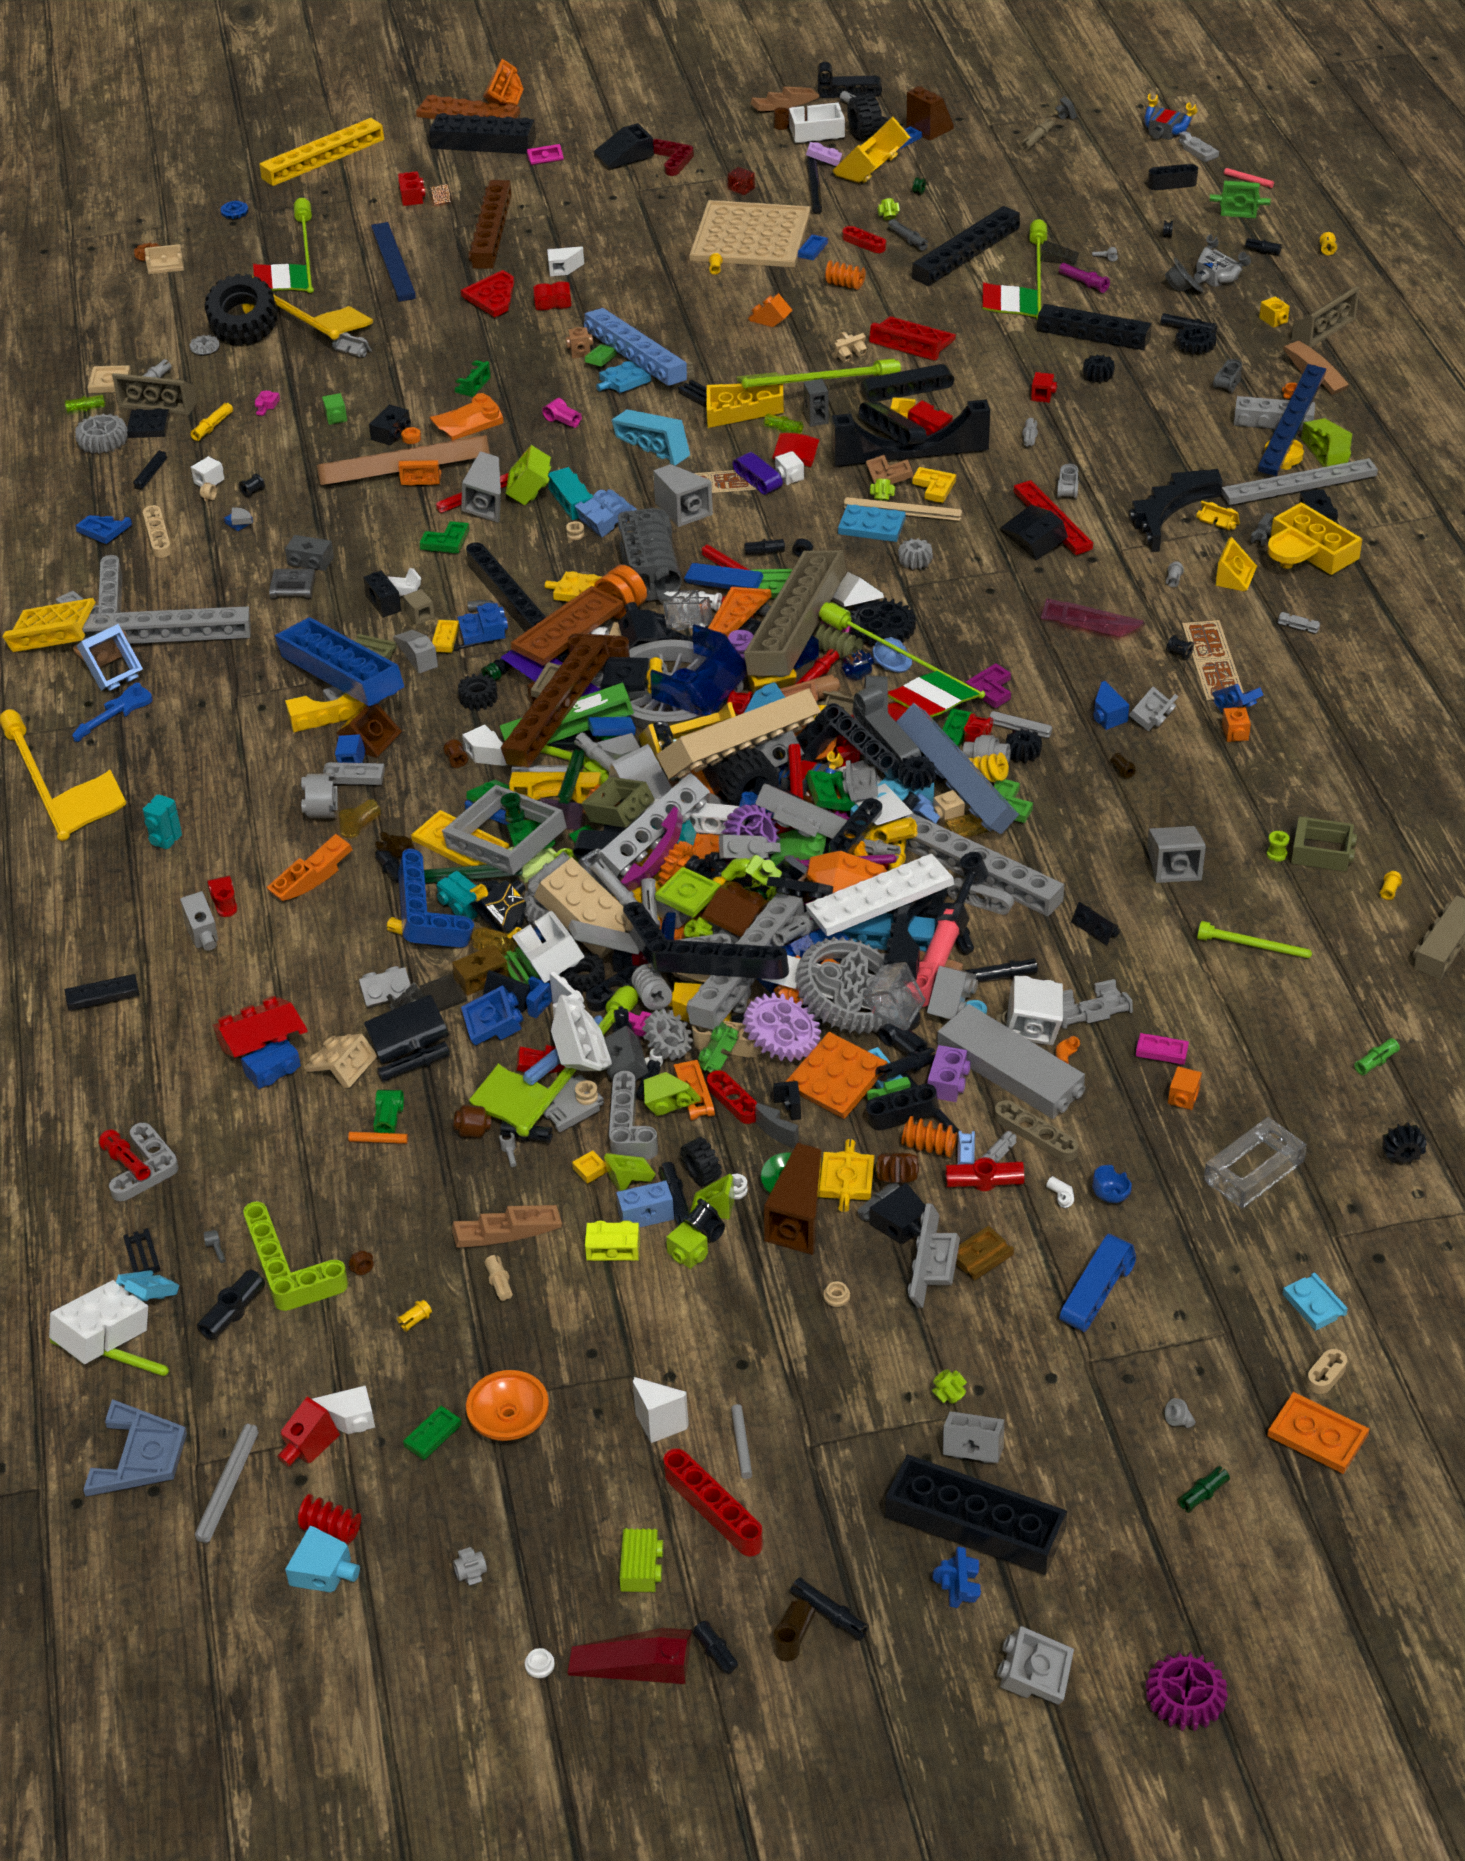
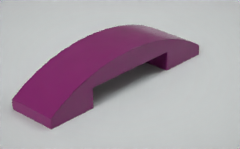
[621,806,683,891]

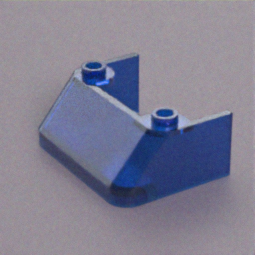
[650,624,747,716]

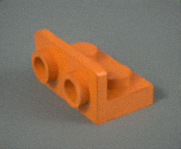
[398,460,441,486]

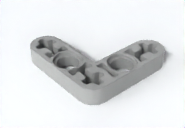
[109,1123,179,1201]

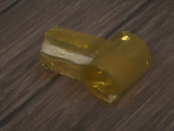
[338,799,381,838]

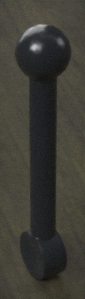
[453,640,495,651]

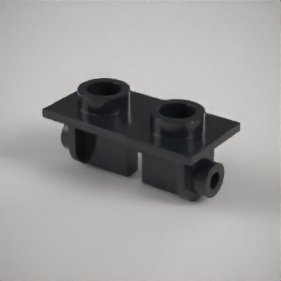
[1071,902,1120,945]

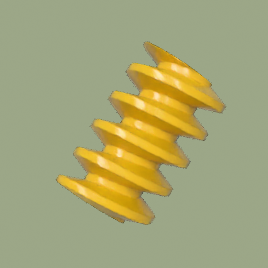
[969,752,1009,782]

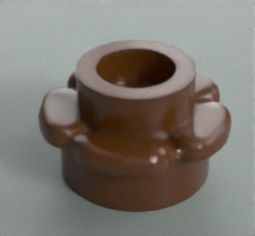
[349,1251,374,1275]

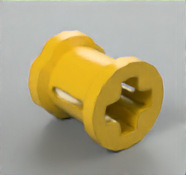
[1319,232,1337,255]

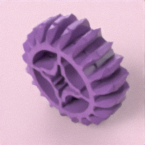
[721,805,781,860]

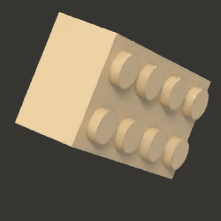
[534,857,628,959]

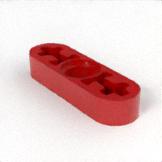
[842,226,886,253]
[707,1070,757,1124]

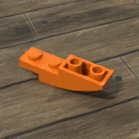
[266,834,353,901]

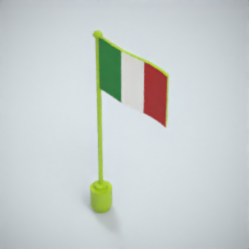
[253,198,314,294]
[983,219,1047,320]
[819,602,985,717]

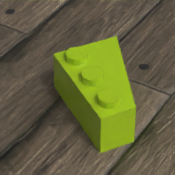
[1301,418,1352,467]

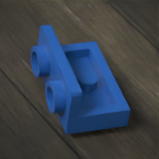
[1212,684,1263,712]

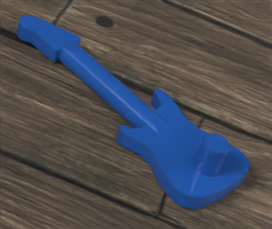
[72,683,153,742]

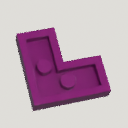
[965,663,1011,708]

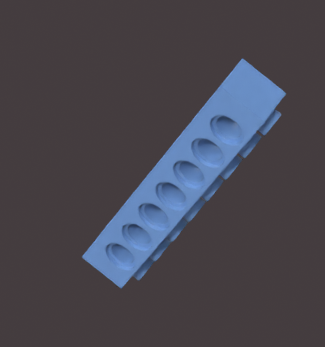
[584,308,687,386]

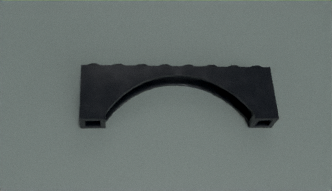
[832,399,990,466]

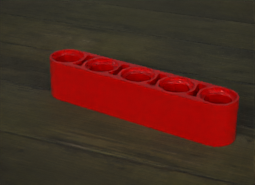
[663,1448,763,1557]

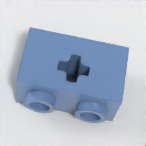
[616,1181,674,1228]

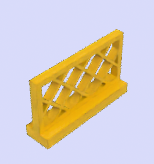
[2,598,96,652]

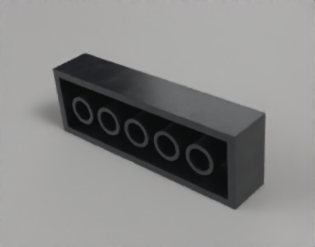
[429,113,536,154]
[885,1454,1067,1575]

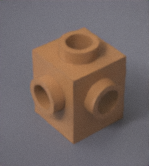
[566,327,593,358]

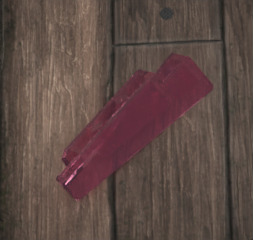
[1041,598,1145,638]

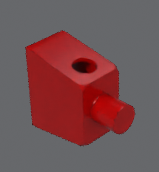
[277,1396,340,1467]

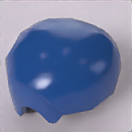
[1092,1165,1132,1203]

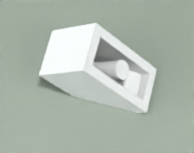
[312,1386,375,1434]

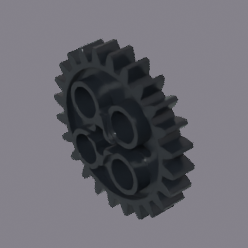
[849,598,916,646]

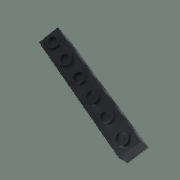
[1037,304,1152,351]

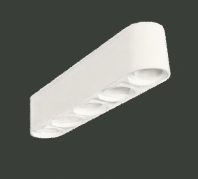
[634,798,747,835]

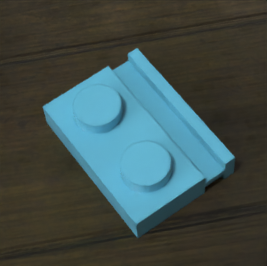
[116,1270,179,1301]
[1283,1272,1348,1331]

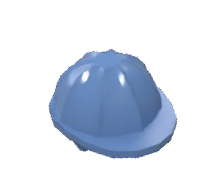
[872,637,912,673]

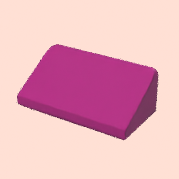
[527,144,564,165]

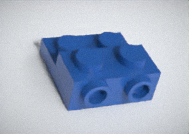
[457,603,508,645]
[461,985,524,1045]

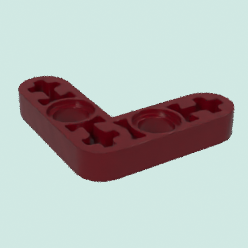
[653,139,694,176]

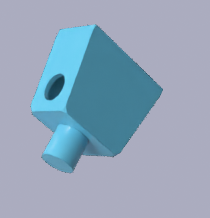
[285,1526,360,1592]

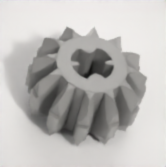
[898,538,933,570]

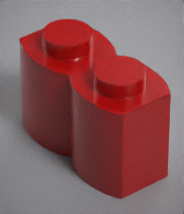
[533,281,572,310]

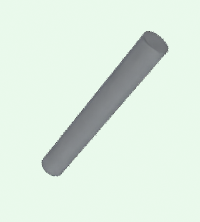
[731,1404,752,1479]

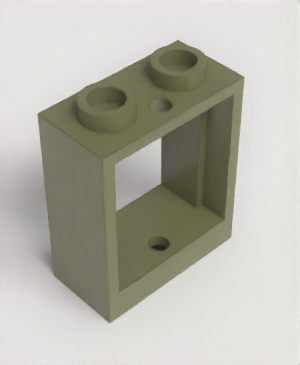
[581,777,655,828]
[1291,816,1357,872]

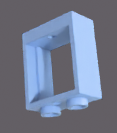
[77,624,143,691]

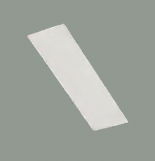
[835,760,913,825]

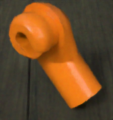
[1055,1036,1080,1064]

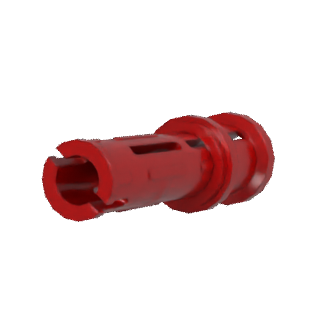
[98,1129,151,1180]

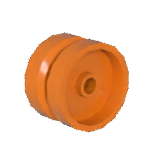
[594,565,647,619]

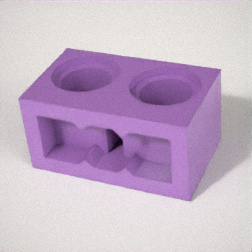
[928,1045,971,1102]

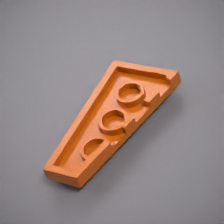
[706,587,772,640]

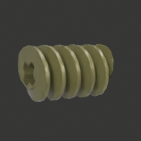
[815,623,863,661]

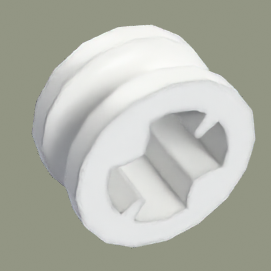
[732,1174,748,1199]

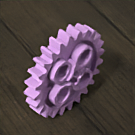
[742,993,821,1062]

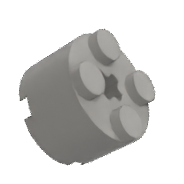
[301,773,338,819]

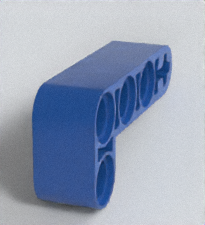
[1059,1233,1136,1332]

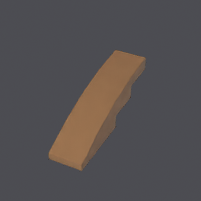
[751,87,819,111]
[1283,340,1349,395]
[451,1205,562,1248]

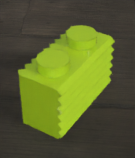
[620,1528,664,1592]

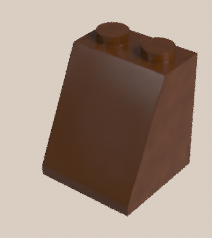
[906,86,954,141]

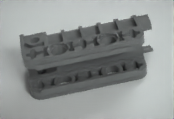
[618,508,682,602]

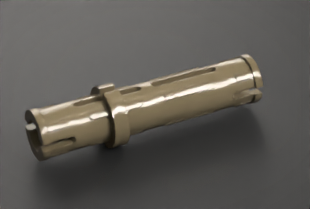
[1019,118,1054,152]

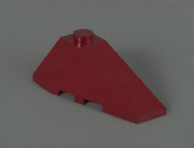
[568,1628,692,1684]

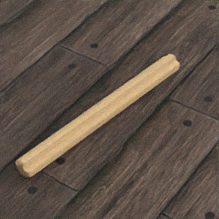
[844,497,962,521]

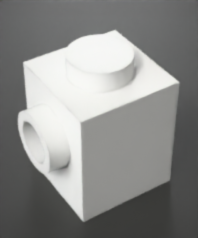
[775,451,804,485]
[191,456,224,487]

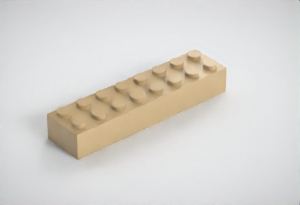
[656,689,821,779]

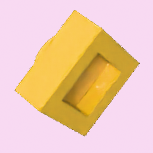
[572,1150,608,1184]

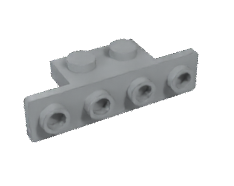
[755,783,847,839]
[908,1203,960,1308]

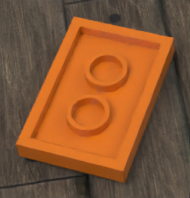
[1267,1392,1369,1474]

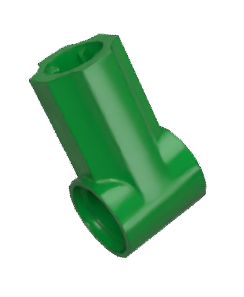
[373,1090,404,1133]

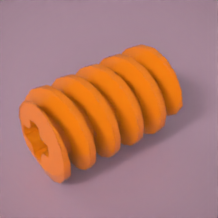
[825,260,865,290]
[901,1116,957,1158]

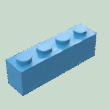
[842,913,936,952]

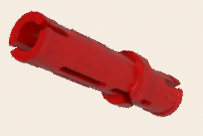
[794,649,839,685]

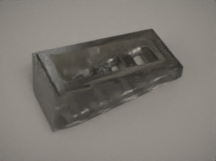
[1041,241,1079,265]

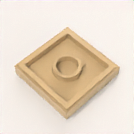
[87,365,131,393]

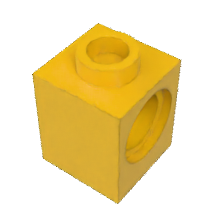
[1259,296,1290,328]

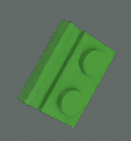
[751,569,792,598]

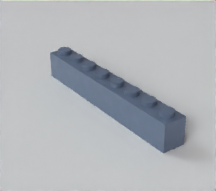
[896,703,1019,834]

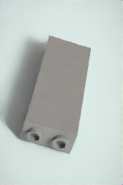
[937,1004,1085,1119]

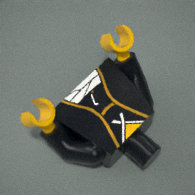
[469,880,527,945]

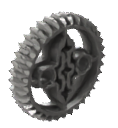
[795,936,907,1034]

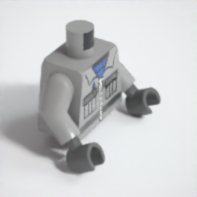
[1194,234,1251,287]

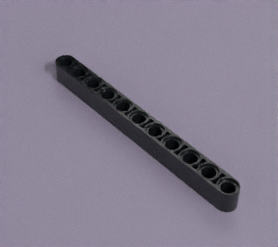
[466,542,569,663]

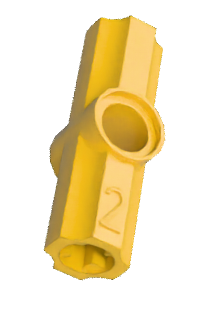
[863,817,918,844]

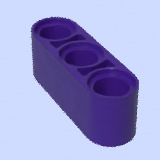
[732,452,783,495]

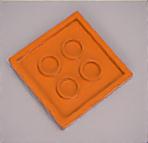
[785,1032,888,1119]

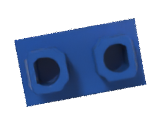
[933,1547,981,1608]

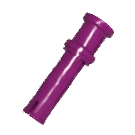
[1059,263,1110,293]

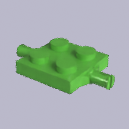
[1209,181,1271,218]

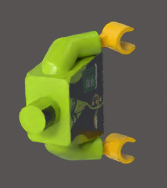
[712,855,784,901]

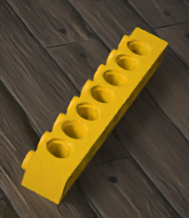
[259,118,384,186]

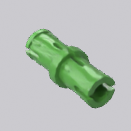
[1354,1038,1400,1076]

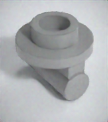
[1165,1398,1196,1428]

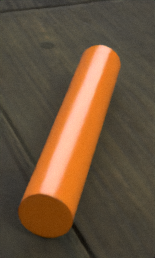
[348,1132,408,1144]

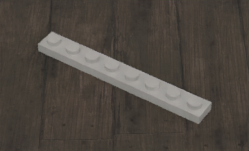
[1221,458,1378,505]

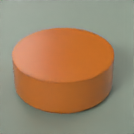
[401,427,421,444]

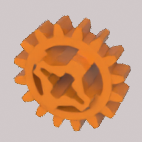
[658,841,696,886]

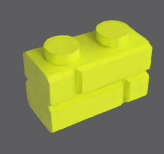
[585,1221,640,1261]

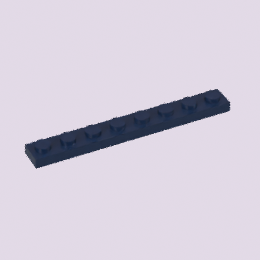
[1258,364,1326,476]

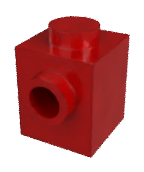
[1031,372,1057,403]

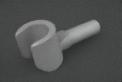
[1092,247,1118,261]
[499,1133,517,1167]

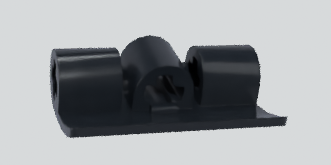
[364,995,449,1064]

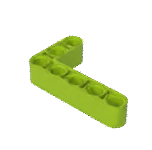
[243,1202,348,1311]

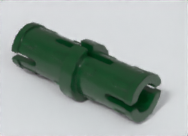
[1178,1466,1230,1513]

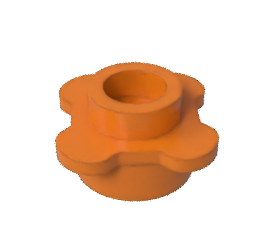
[1282,383,1298,399]

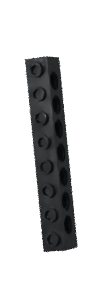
[912,206,1020,286]

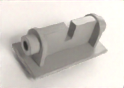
[332,332,372,358]

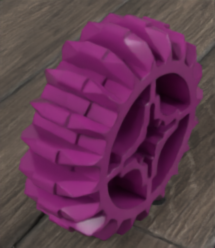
[1145,1651,1228,1732]

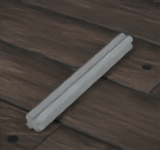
[195,1424,258,1543]

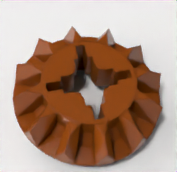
[134,242,160,261]

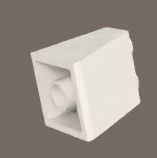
[1006,976,1063,1046]

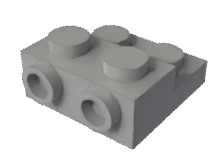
[997,1626,1074,1705]

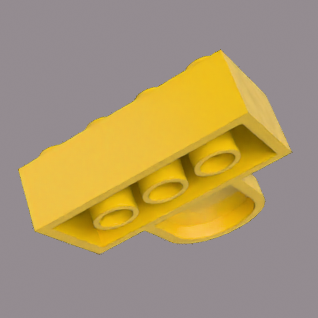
[1267,502,1362,575]

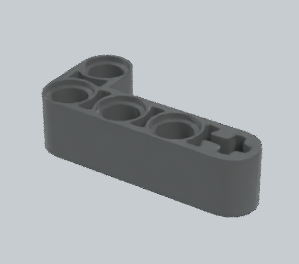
[852,684,921,763]

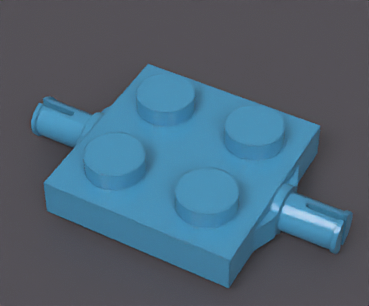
[596,361,651,393]

